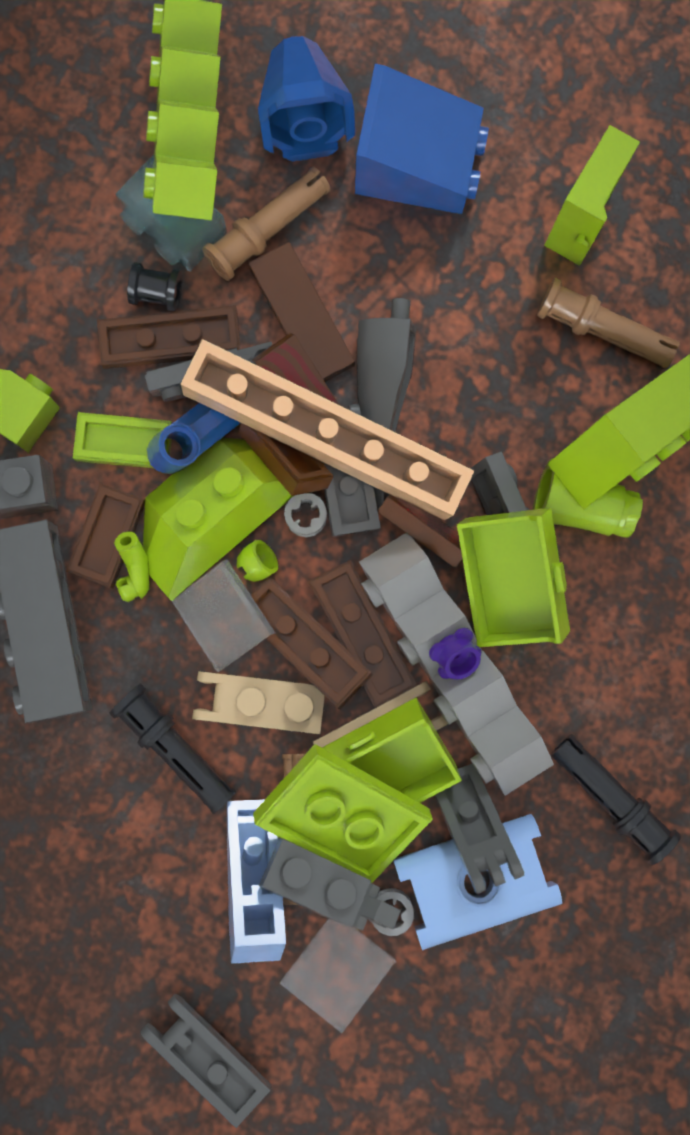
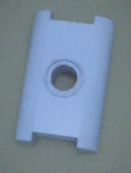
[394,814,562,950]

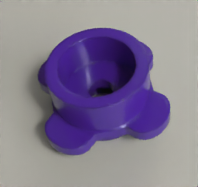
[429,628,482,680]

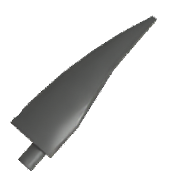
[356,298,416,509]

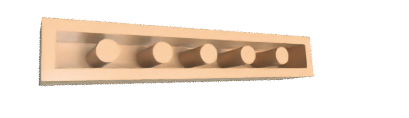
[181,339,474,520]

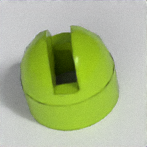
[236,540,278,582]

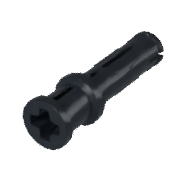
[109,683,236,814]
[550,734,681,866]

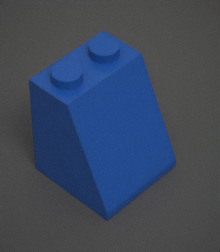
[355,64,489,214]

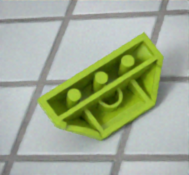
[143,438,293,601]

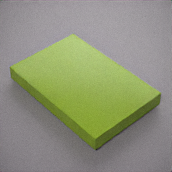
[253,744,433,883]

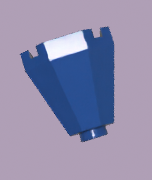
[258,36,355,162]

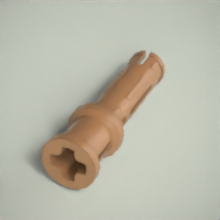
[202,167,331,281]
[536,277,680,369]

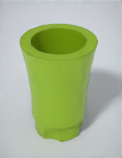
[532,458,643,538]

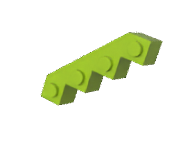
[143,0,222,220]

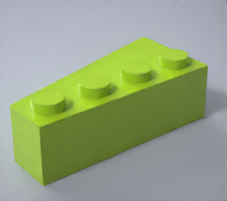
[548,354,690,510]

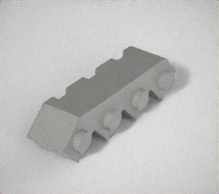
[359,533,554,795]

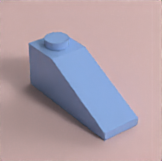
[227,800,286,964]

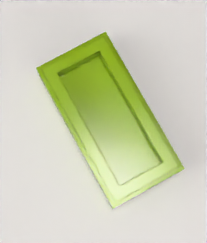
[73,412,172,469]

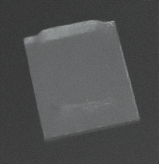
[172,560,275,672]
[280,919,396,1033]

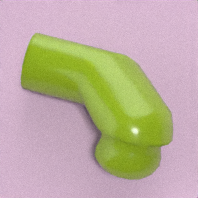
[114,531,150,602]

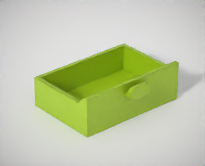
[544,125,640,266]
[457,507,570,647]
[322,698,462,803]

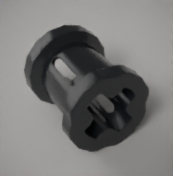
[127,262,183,311]

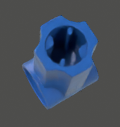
[147,403,240,474]

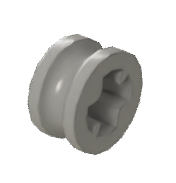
[284,493,327,537]
[372,888,414,936]

